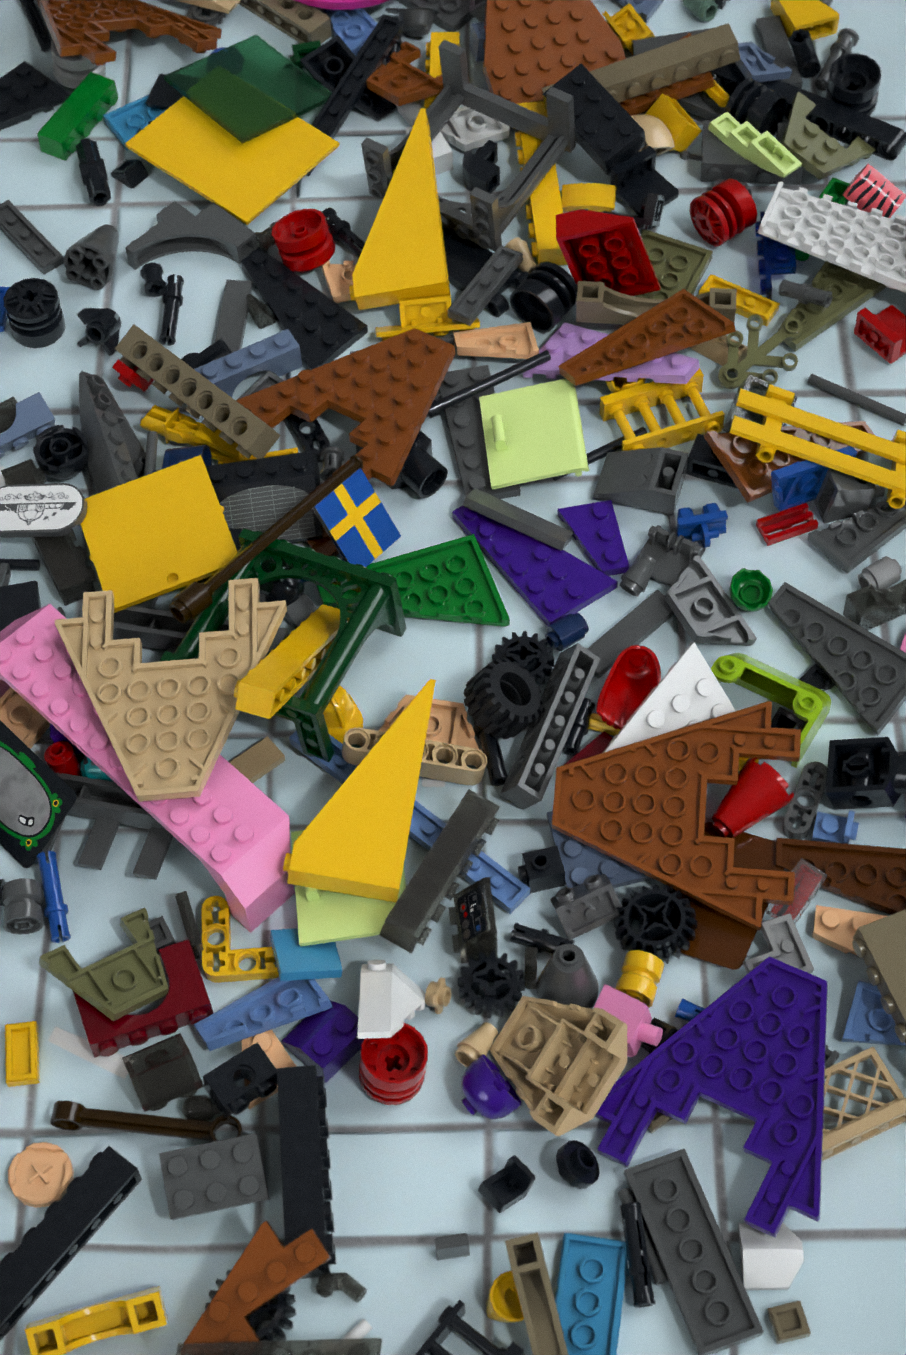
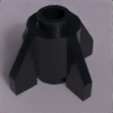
[77,308,121,356]

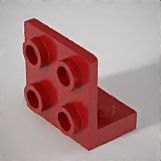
[854,305,906,364]

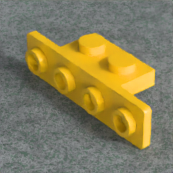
[375,294,480,341]

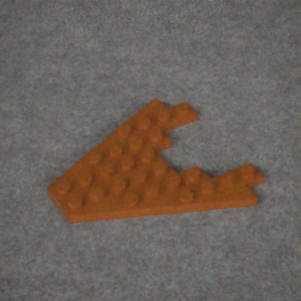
[36,0,222,65]
[236,328,456,486]
[552,701,801,930]

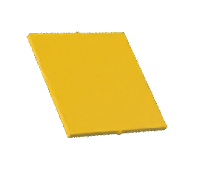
[81,455,238,613]

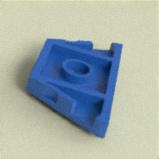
[771,446,858,511]

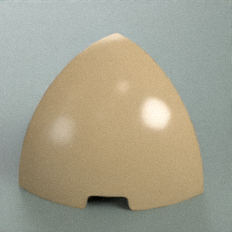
[631,114,675,156]

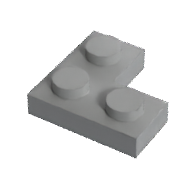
[743,913,814,974]

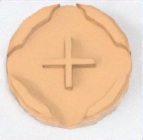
[8,1142,74,1208]

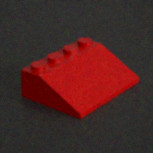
[556,209,661,296]

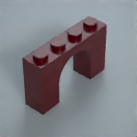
[72,939,213,1057]

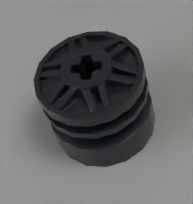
[826,53,881,116]
[724,77,789,136]
[510,262,578,333]
[4,278,65,348]

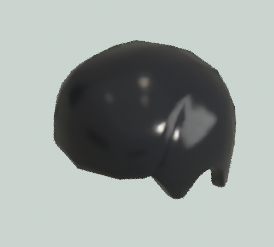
[266,568,305,606]

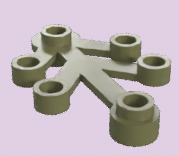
[718,314,803,389]

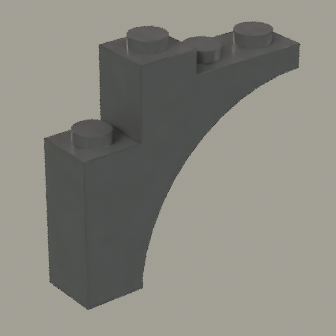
[125,201,257,270]

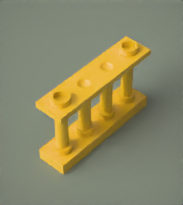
[599,368,725,451]

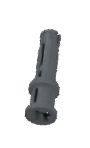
[814,28,859,91]

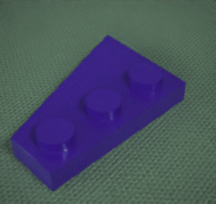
[557,500,630,576]

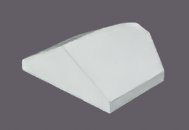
[738,1223,804,1290]

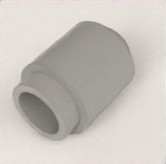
[858,556,902,594]

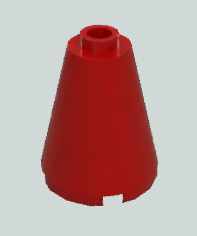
[712,757,794,838]

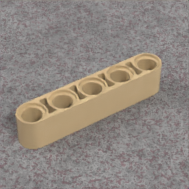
[342,727,487,785]

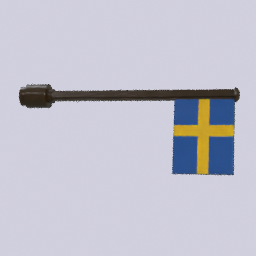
[169,455,401,624]

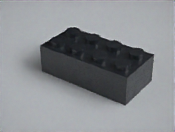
[542,63,646,176]

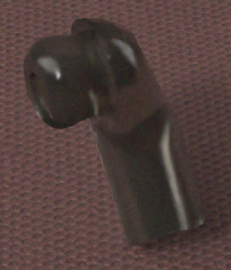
[315,1272,367,1303]

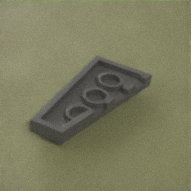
[807,499,906,574]

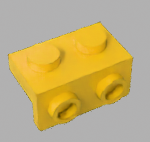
[602,3,655,55]

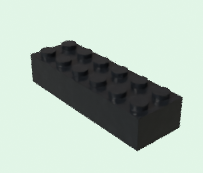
[277,1065,336,1279]

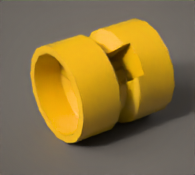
[615,950,664,1008]

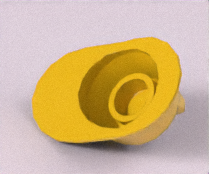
[323,685,363,744]

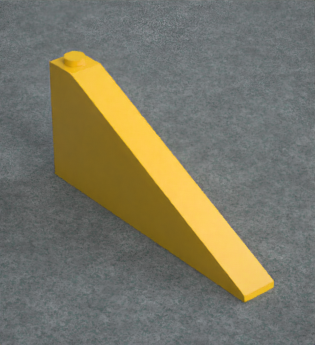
[349,108,451,310]
[283,679,436,903]

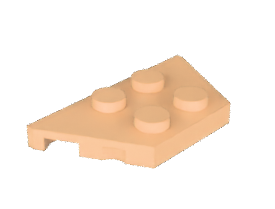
[379,694,482,751]

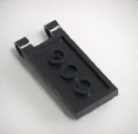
[443,228,529,317]

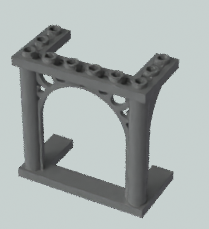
[361,40,576,251]

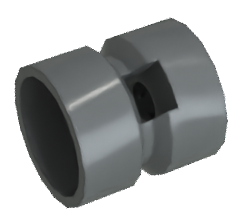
[3,878,44,934]

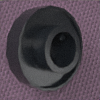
[556,1140,600,1189]

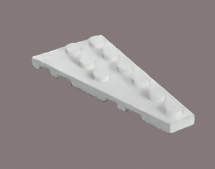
[603,642,736,753]

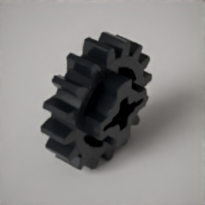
[492,631,554,684]
[457,950,525,1018]

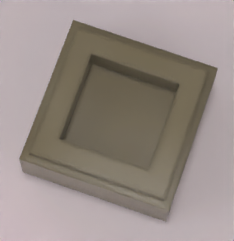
[767,1300,811,1344]

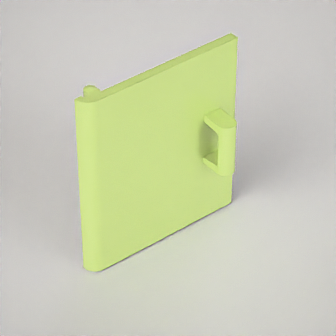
[479,378,589,490]
[291,830,411,947]

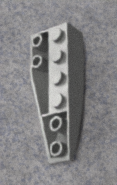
[79,371,146,494]

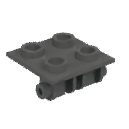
[633,525,706,586]

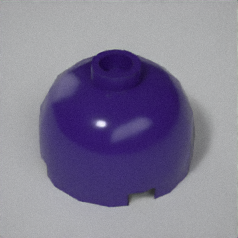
[461,1054,522,1120]

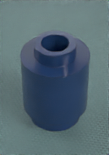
[545,613,589,651]

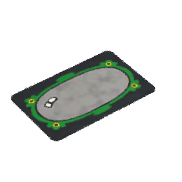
[0,720,77,868]

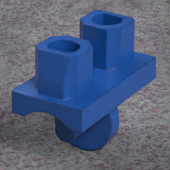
[676,503,728,548]

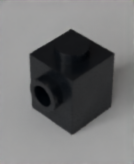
[518,846,565,894]

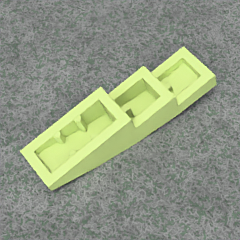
[708,112,802,178]

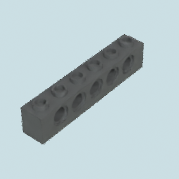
[500,643,601,810]

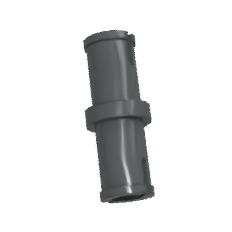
[779,279,833,308]

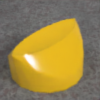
[487,1271,524,1323]

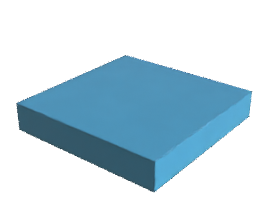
[270,928,343,981]

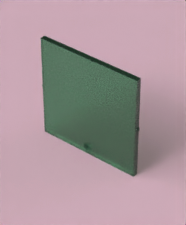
[164,35,332,143]

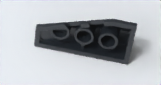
[300,35,398,122]

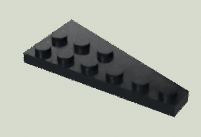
[0,61,71,131]
[241,247,368,370]

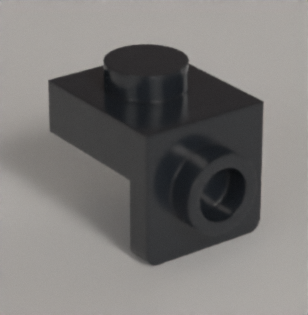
[478,1155,536,1214]

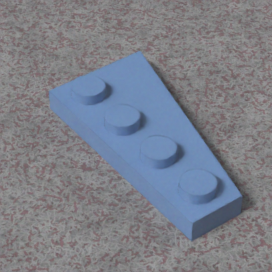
[841,980,906,1046]

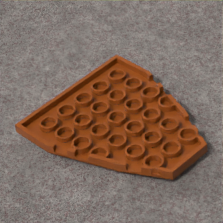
[483,0,626,104]

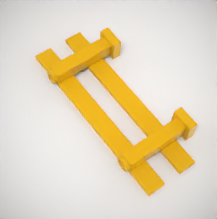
[730,384,906,509]

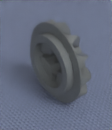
[187,5,226,27]

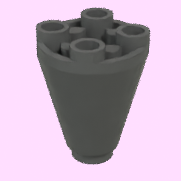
[64,224,119,290]

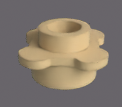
[425,977,451,1014]

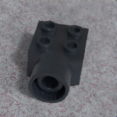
[356,430,448,498]
[825,737,906,810]

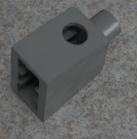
[814,469,885,523]

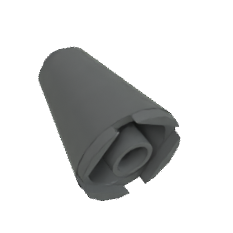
[537,944,599,1008]

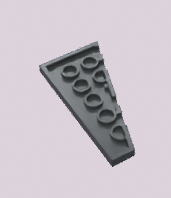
[768,582,906,736]

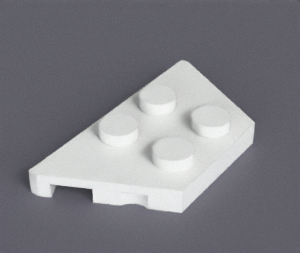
[440,106,510,152]

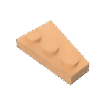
[812,905,887,958]

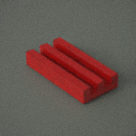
[756,503,819,546]

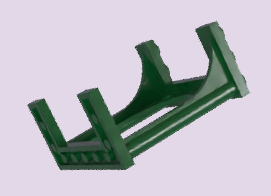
[160,528,407,762]

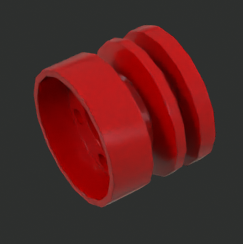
[689,178,757,247]
[359,1023,428,1105]

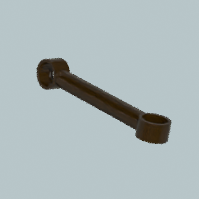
[50,1101,243,1142]

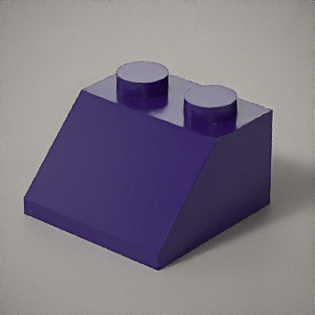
[281,1000,364,1084]

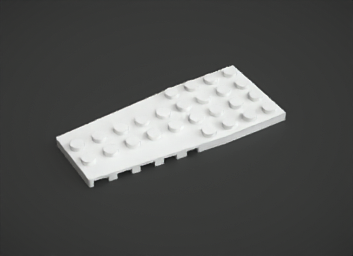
[758,181,906,293]

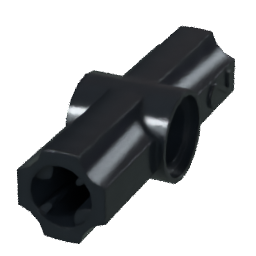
[76,138,111,206]

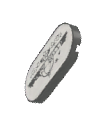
[0,483,87,538]

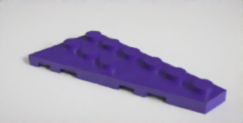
[452,506,618,626]

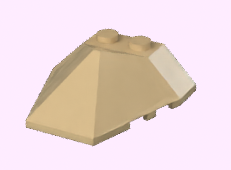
[489,996,627,1137]

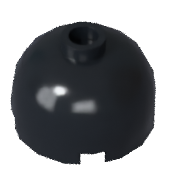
[33,425,89,479]

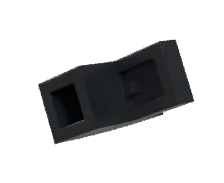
[463,140,500,194]

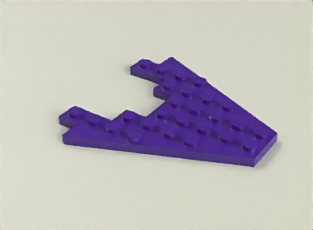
[595,956,828,1238]

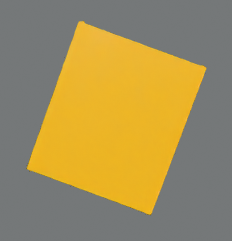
[125,68,339,225]

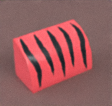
[843,163,906,218]

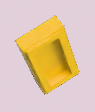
[5,1021,40,1087]

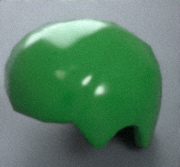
[729,568,773,611]

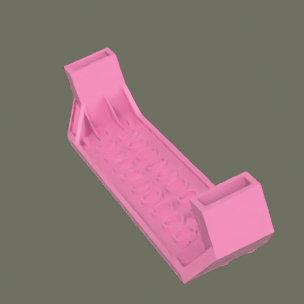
[0,604,295,933]

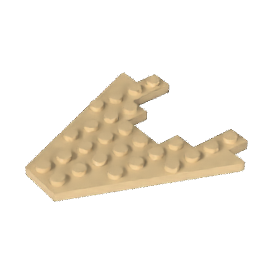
[55,578,287,802]

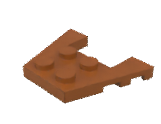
[366,41,469,106]

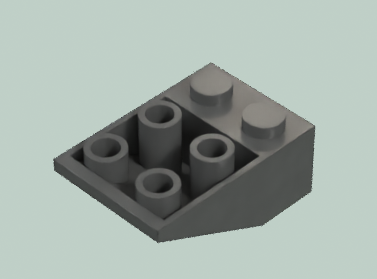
[594,447,688,515]

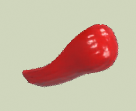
[596,645,661,730]

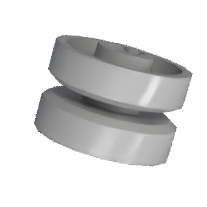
[51,40,106,89]

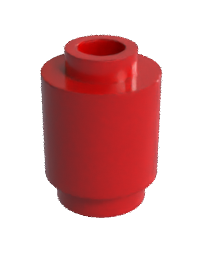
[44,741,81,776]

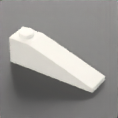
[357,959,425,1039]

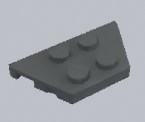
[664,555,757,646]

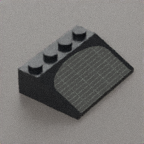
[206,451,323,549]

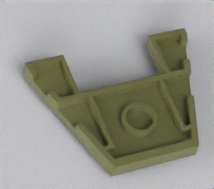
[781,92,875,180]
[39,907,169,1021]

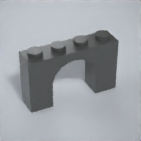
[701,120,803,185]

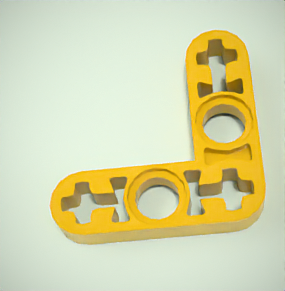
[201,896,279,983]

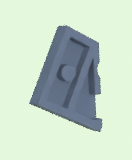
[735,42,792,82]

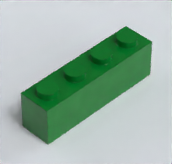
[37,71,118,161]

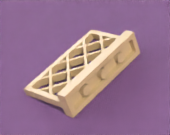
[822,1046,906,1161]

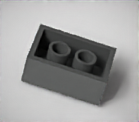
[159,1133,270,1220]

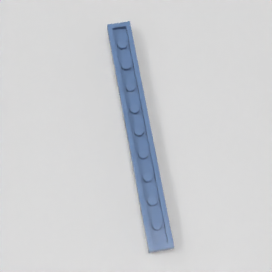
[289,731,530,914]

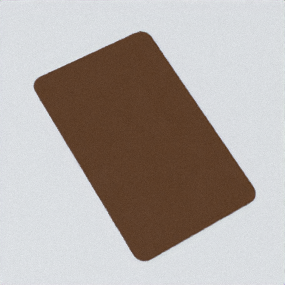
[670,822,791,970]

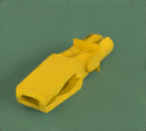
[140,405,245,463]

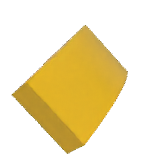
[561,183,616,212]

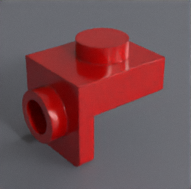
[112,359,154,392]

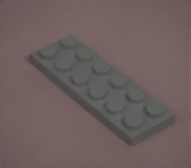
[439,365,520,499]
[624,1148,764,1355]

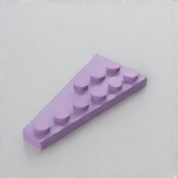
[523,322,700,384]

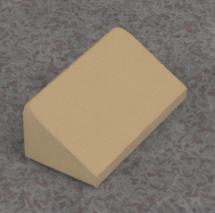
[690,335,747,366]

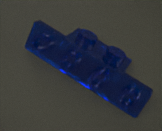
[755,212,796,299]

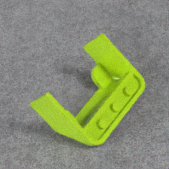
[711,653,831,768]

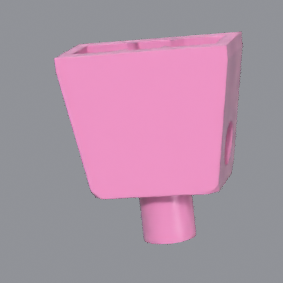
[593,984,663,1057]

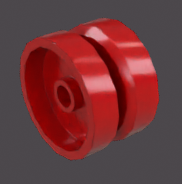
[272,209,335,272]

